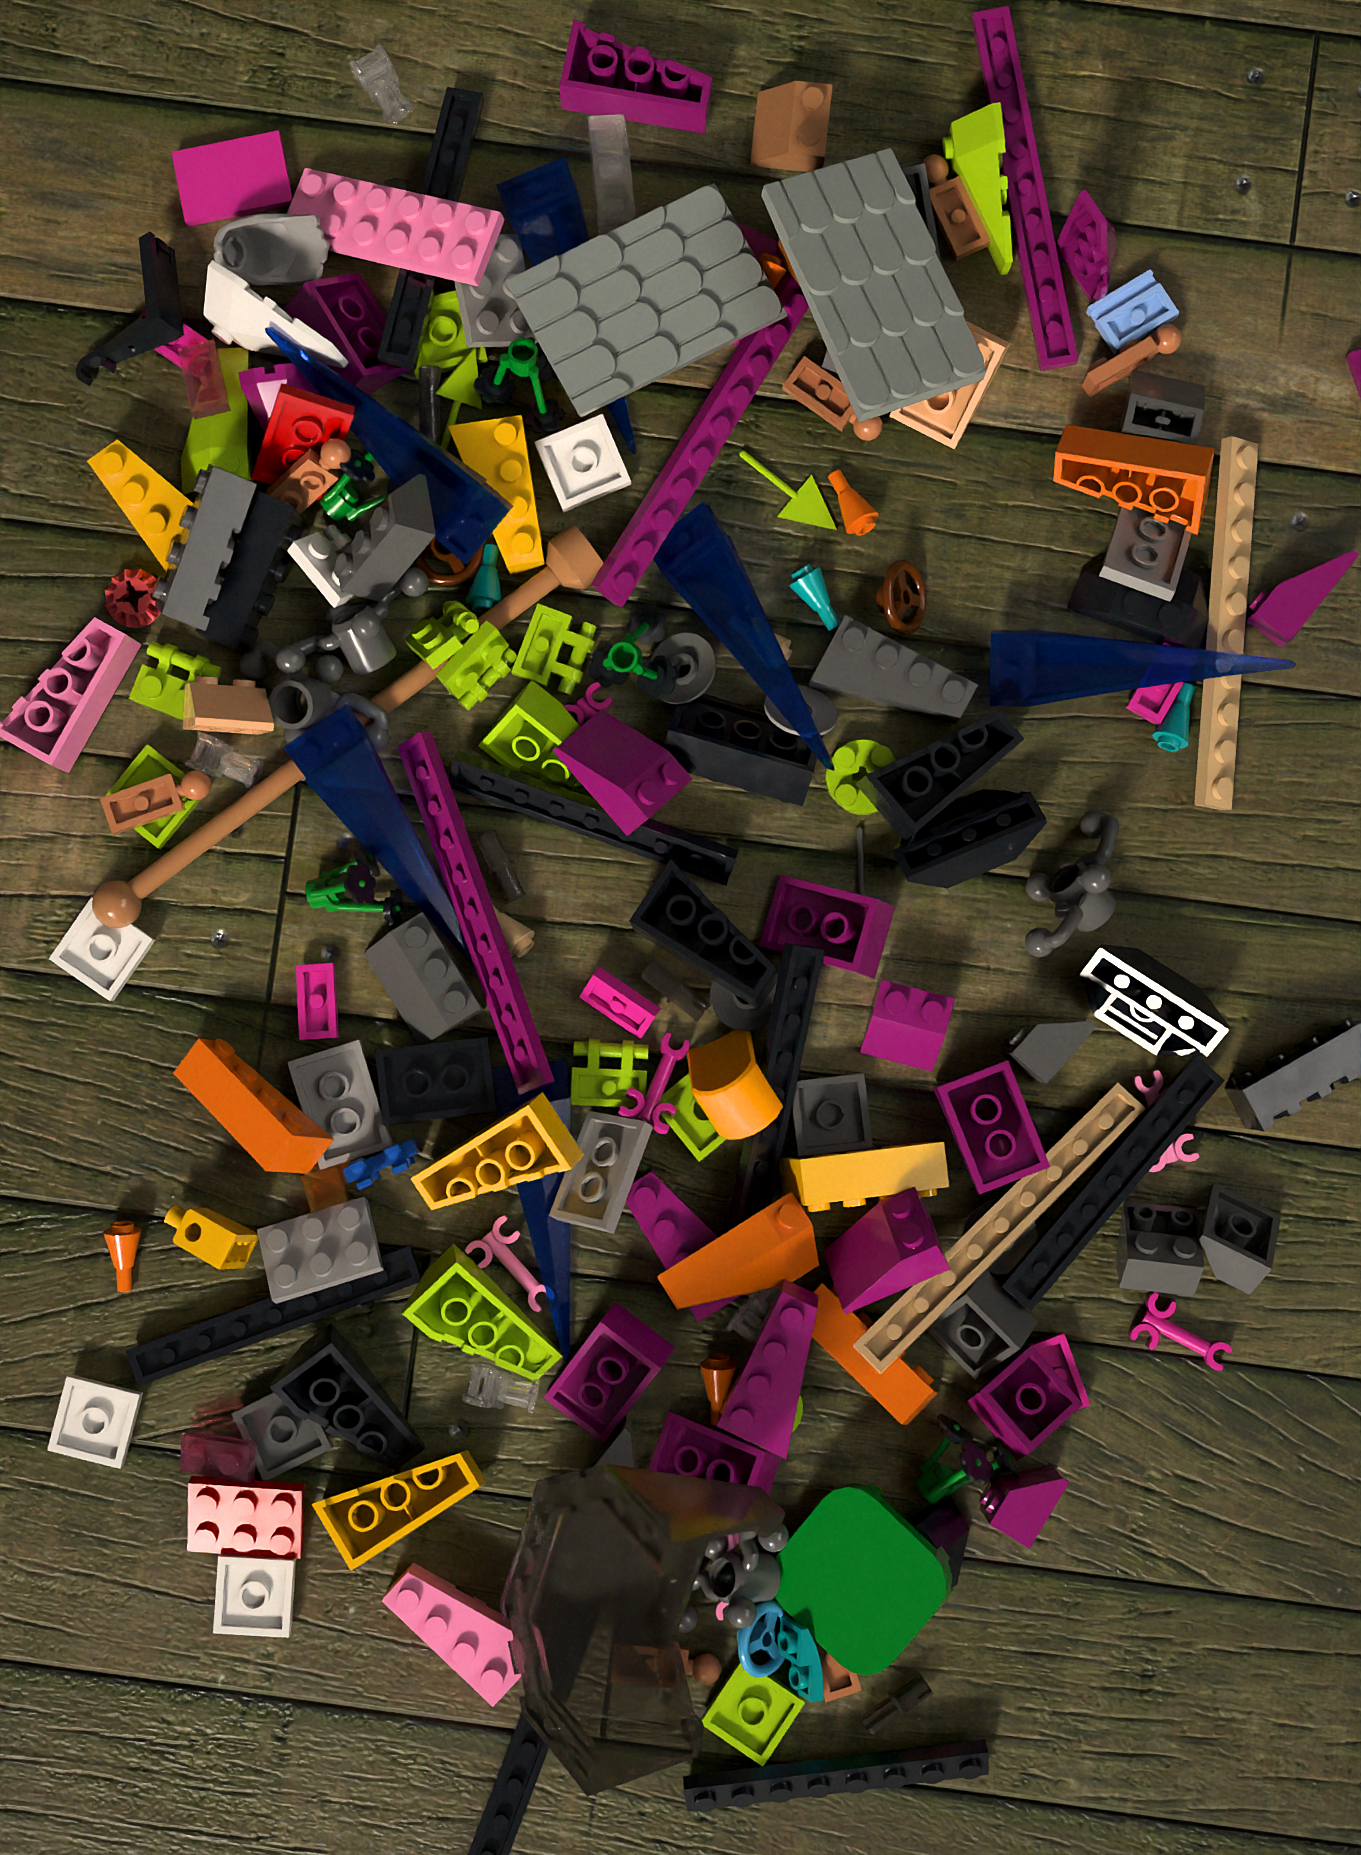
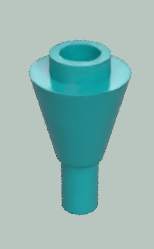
[465,544,501,614]
[788,563,841,631]
[1152,683,1195,752]

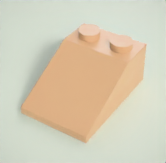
[890,321,1011,449]
[183,676,274,735]

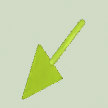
[435,347,482,469]
[739,450,837,530]

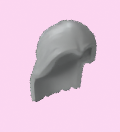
[213,214,330,286]

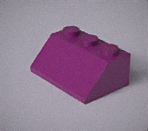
[285,273,410,401]

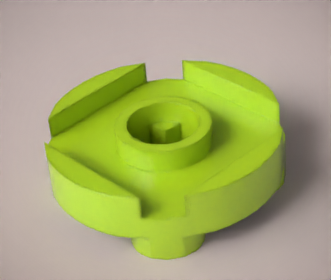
[825,740,896,815]

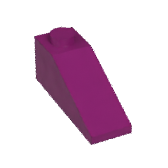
[1246,550,1359,648]

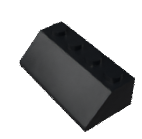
[664,693,824,806]

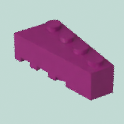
[559,19,712,134]
[626,1170,743,1322]
[717,1279,819,1459]

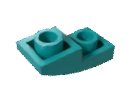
[777,1616,823,1703]

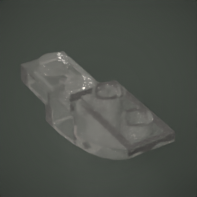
[587,114,635,236]

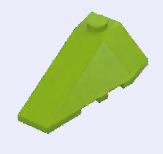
[942,102,1013,275]
[181,347,257,497]
[478,680,593,798]
[402,1244,563,1381]

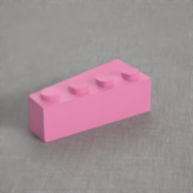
[0,617,142,773]
[381,1562,548,1707]

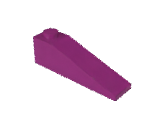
[1056,189,1118,304]

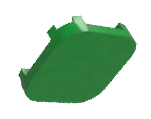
[775,1483,954,1676]

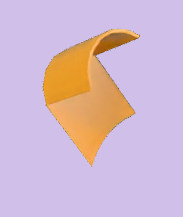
[687,1029,783,1140]

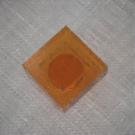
[301,1165,349,1213]

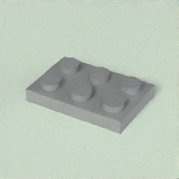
[454,234,538,347]
[1099,506,1192,602]
[287,1040,393,1170]
[549,1111,653,1234]
[257,1197,384,1304]

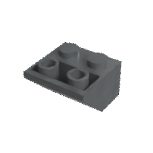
[1117,369,1205,445]
[1116,1201,1204,1296]

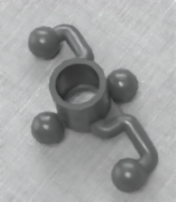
[275,567,429,675]
[239,640,390,753]
[1025,810,1119,957]
[668,1509,789,1633]

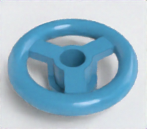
[737,1600,791,1677]

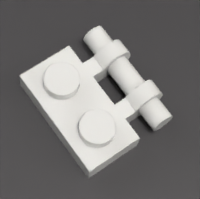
[287,524,358,608]

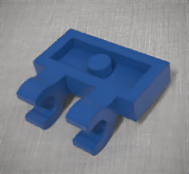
[342,1138,422,1190]

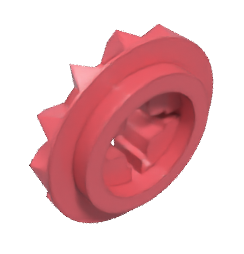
[104,569,161,628]

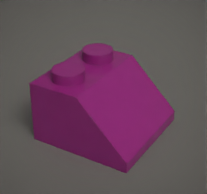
[859,979,955,1072]
[966,1345,1083,1461]
[979,1464,1070,1549]

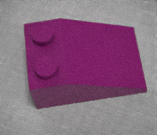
[553,710,693,836]
[759,875,895,979]
[933,1060,1050,1195]
[823,1186,950,1314]
[544,1302,675,1444]
[643,1411,782,1526]

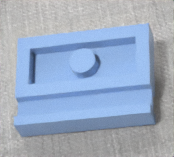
[1086,269,1179,355]

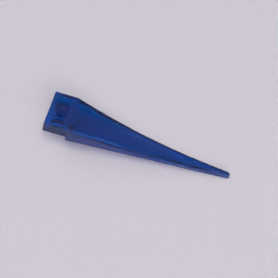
[496,157,637,455]
[265,326,514,564]
[653,502,834,771]
[990,629,1296,707]
[284,704,475,968]
[492,1058,571,1364]

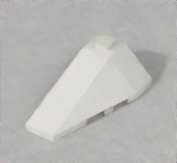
[203,260,349,368]

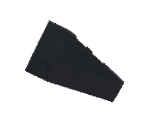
[270,1323,425,1471]

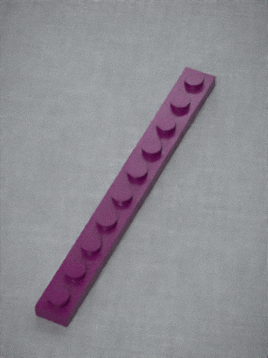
[971,6,1078,371]
[591,277,809,607]
[397,731,554,1095]

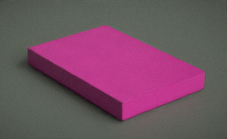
[171,130,293,227]

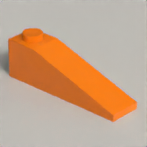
[657,1192,819,1310]

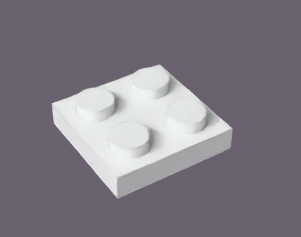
[534,414,631,513]
[49,897,156,1001]
[47,1374,143,1469]
[213,1554,296,1638]

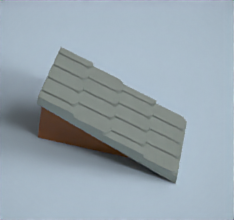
[761,148,987,423]
[505,183,788,417]

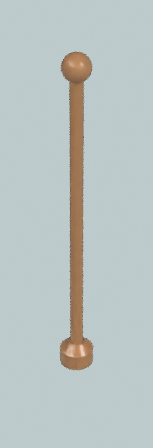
[92,524,604,928]

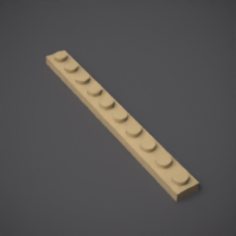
[1194,436,1259,810]
[853,1083,1146,1375]

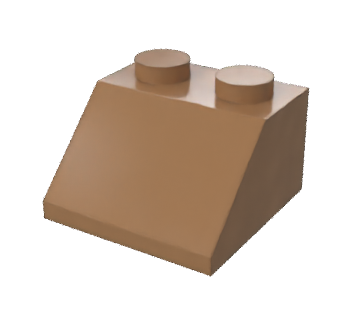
[750,81,833,173]

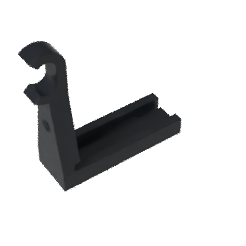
[76,231,184,386]

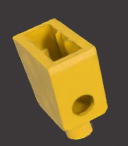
[164,1204,259,1270]

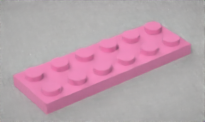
[287,168,505,287]

